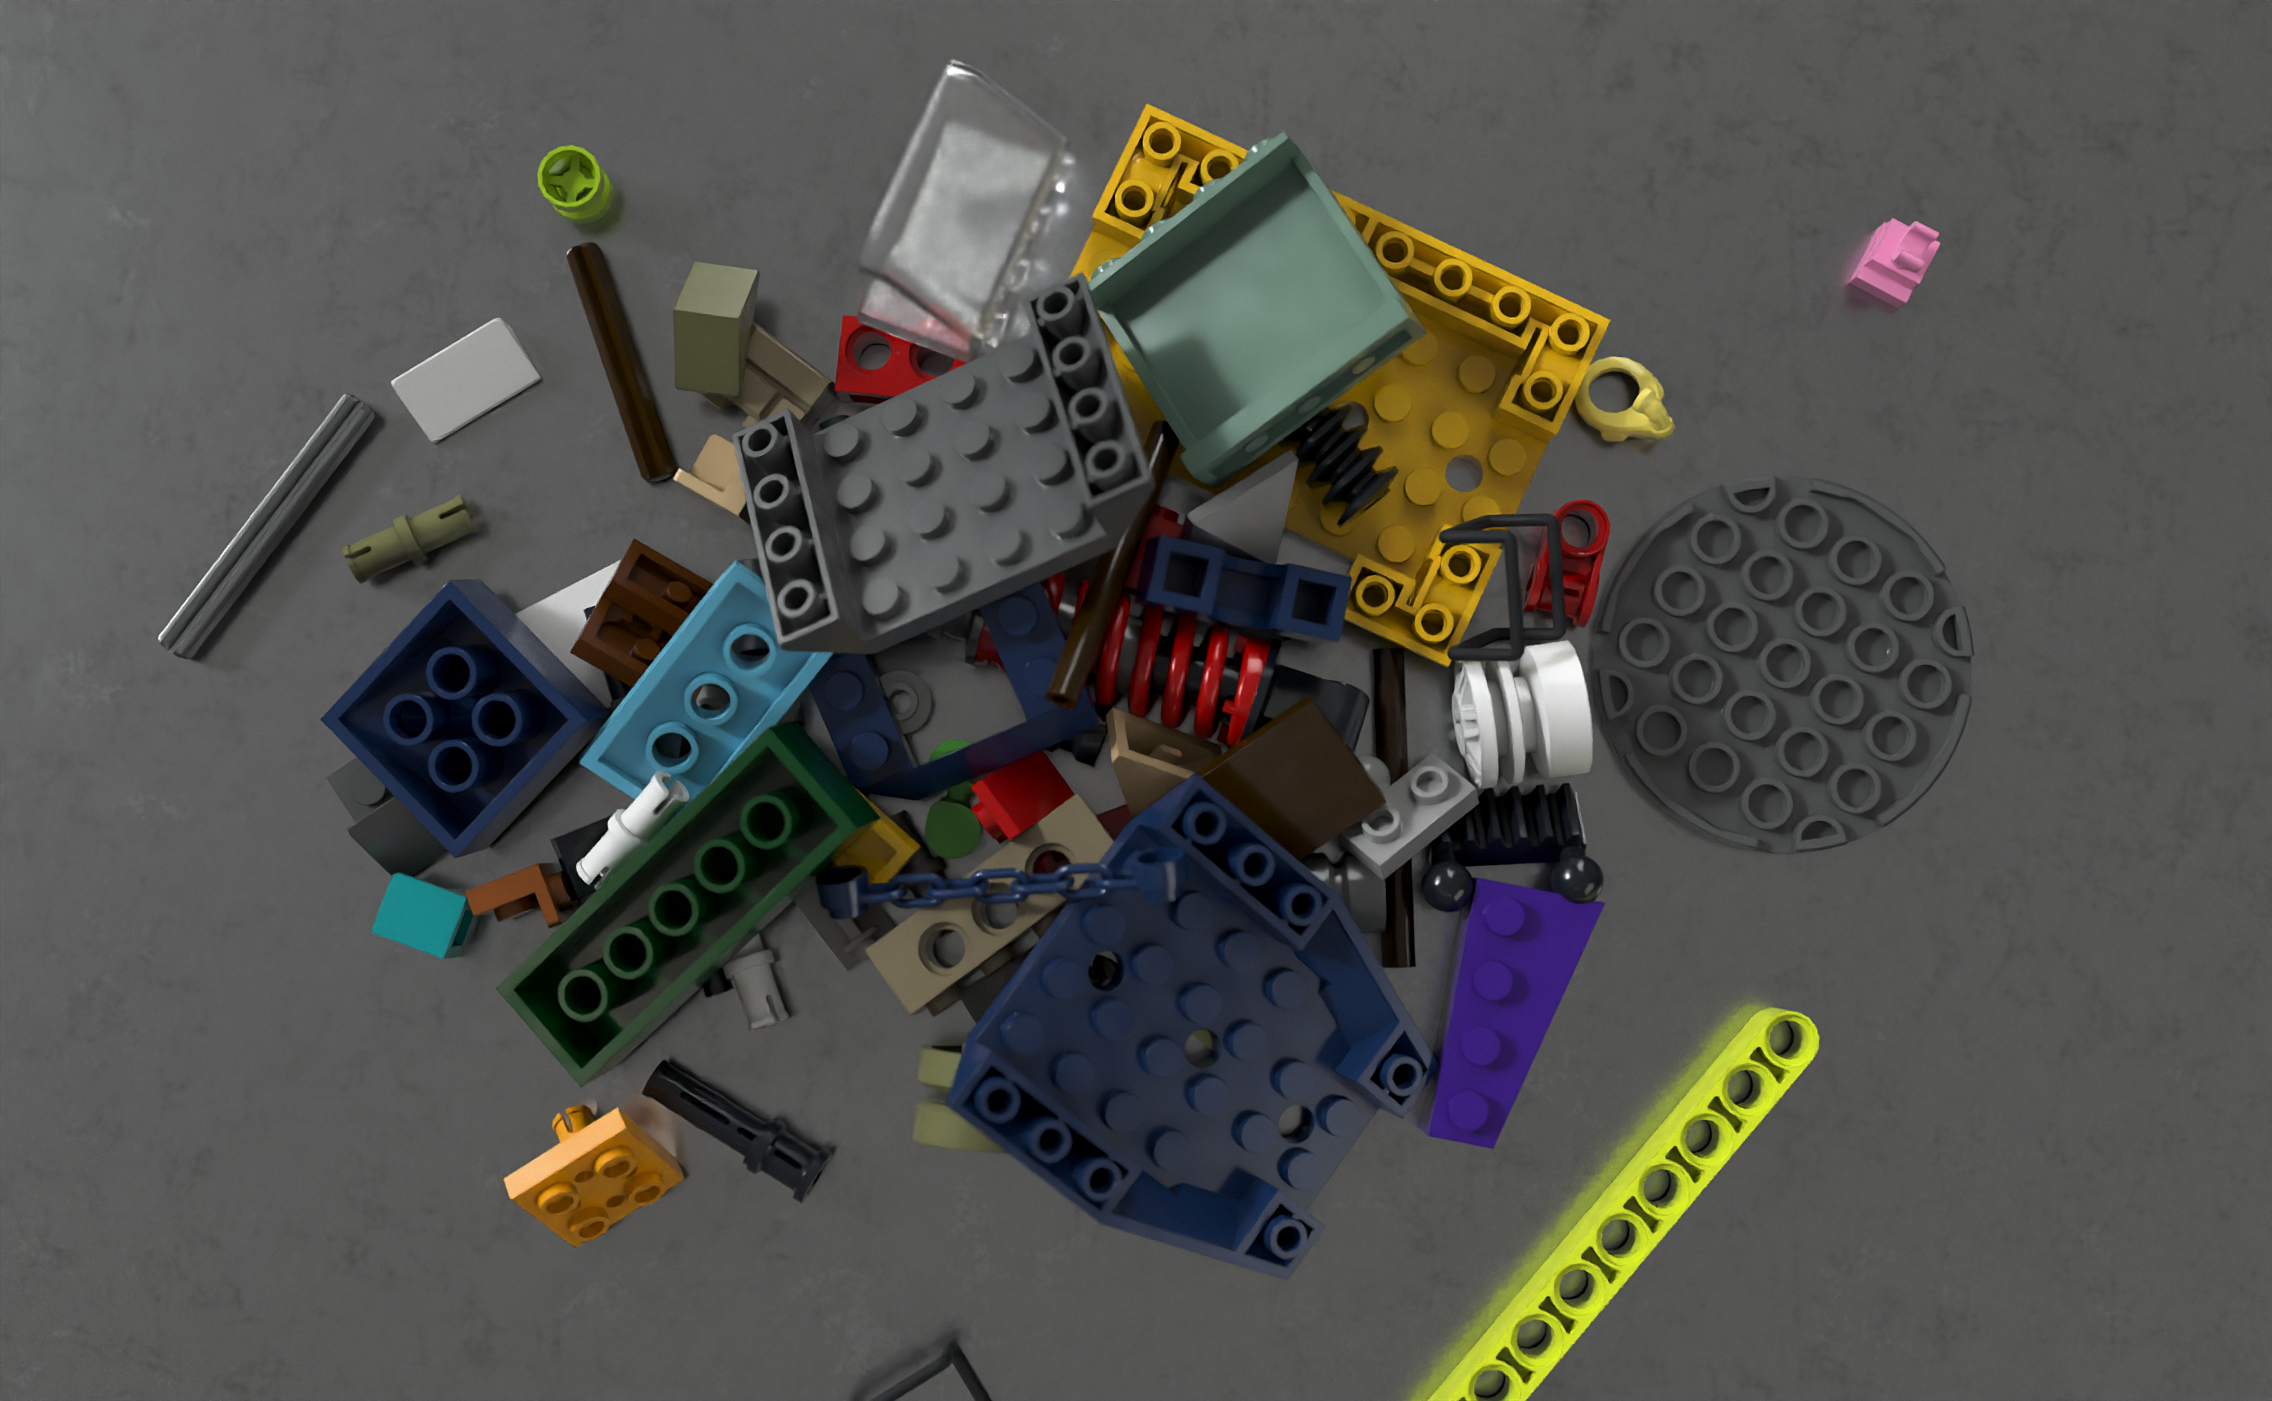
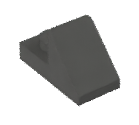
[327,758,450,877]

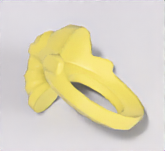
[1574,357,1675,442]

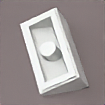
[391,318,542,444]

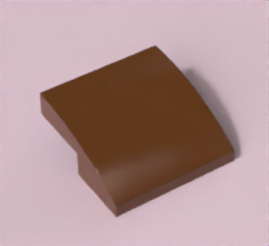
[569,538,714,701]

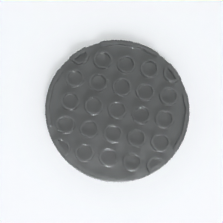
[1591,475,1975,854]

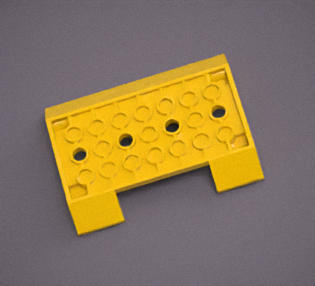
[1069,103,1611,668]

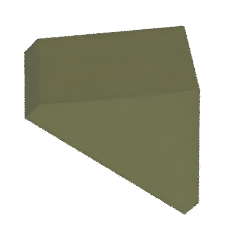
[673,262,760,399]

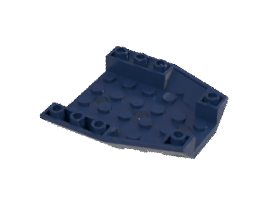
[945,774,1440,1281]

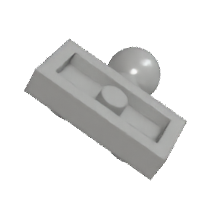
[1338,753,1479,880]

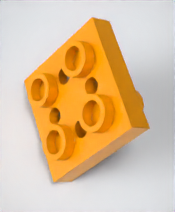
[504,1105,685,1248]

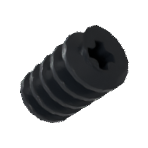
[1277,404,1399,528]

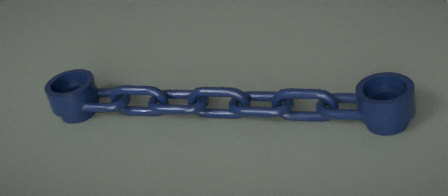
[815,846,1189,919]

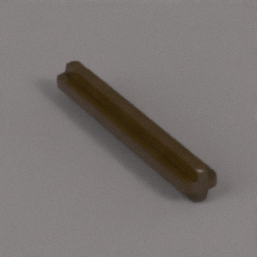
[566,242,676,482]

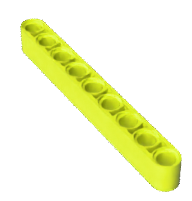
[1428,1007,1820,1401]

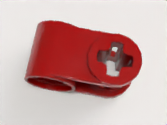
[1522,499,1610,628]

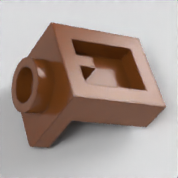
[465,863,577,928]

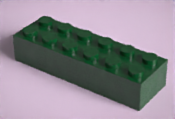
[496,720,881,1087]

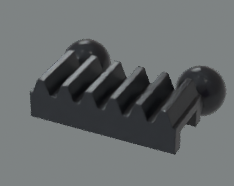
[1422,783,1604,913]

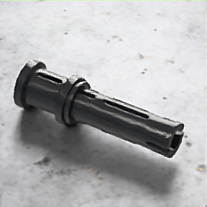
[642,1059,833,1203]

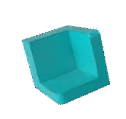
[371,873,476,959]

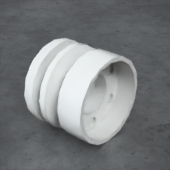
[1452,640,1593,789]

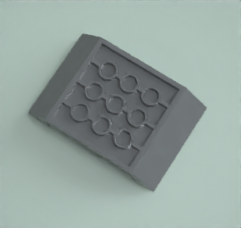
[732,272,1156,654]

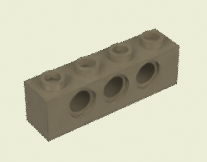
[864,793,1114,1017]

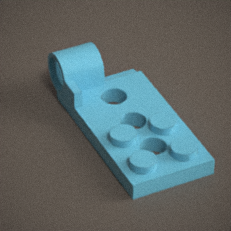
[579,560,833,822]

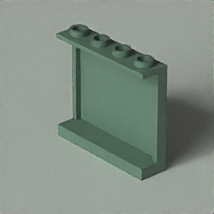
[1088,131,1427,489]

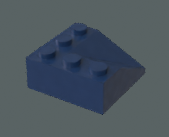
[320,579,612,859]

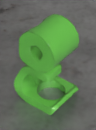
[925,739,1005,859]

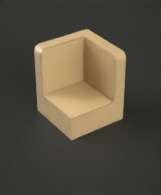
[673,434,751,525]

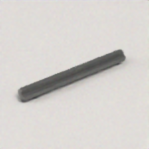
[158,393,376,660]

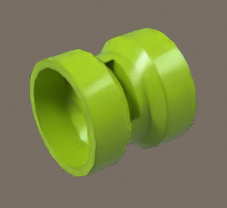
[537,145,614,224]

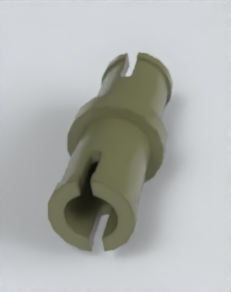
[342,494,479,584]

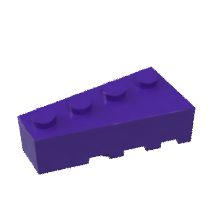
[1419,877,1605,1149]

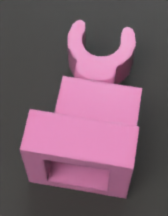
[1849,218,1941,309]

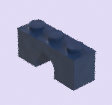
[1134,535,1352,644]

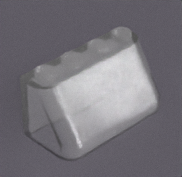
[858,59,1077,363]

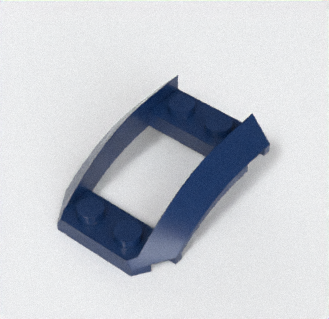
[808,580,1103,801]

